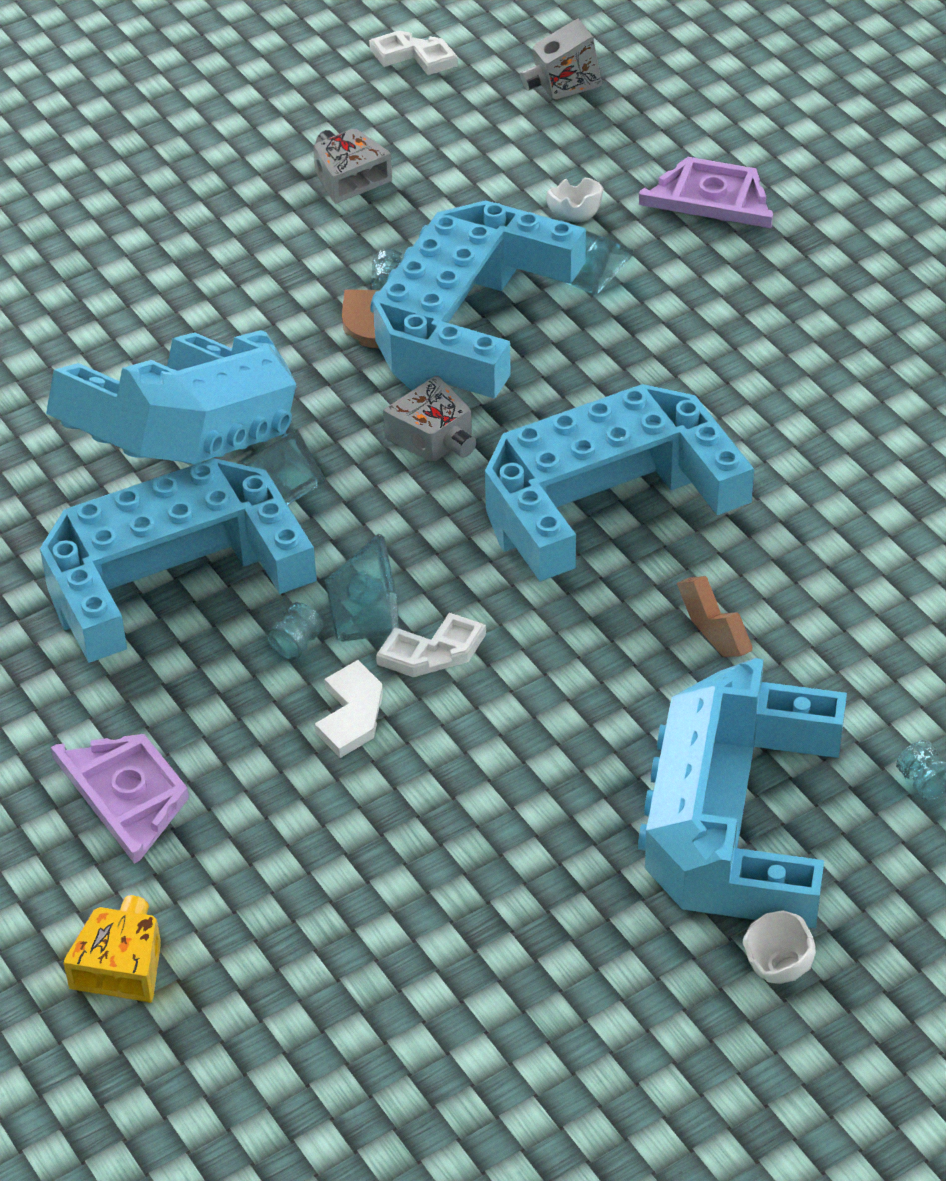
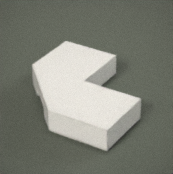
[369,31,458,75]
[376,613,486,677]
[315,660,383,758]

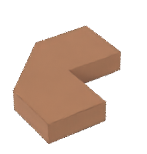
[677,576,753,657]

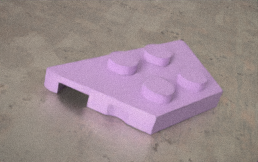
[639,157,773,228]
[51,734,189,864]

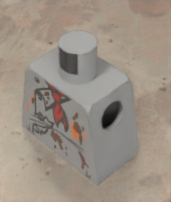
[520,19,602,100]
[313,129,392,204]
[383,376,476,461]

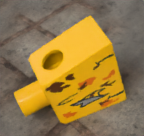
[63,895,161,1003]

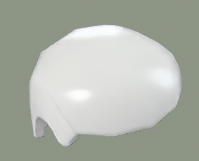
[546,178,603,222]
[743,910,816,984]

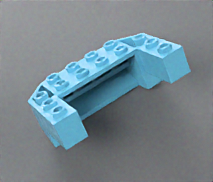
[370,200,586,399]
[46,330,296,465]
[485,384,754,582]
[40,458,317,663]
[638,658,847,928]

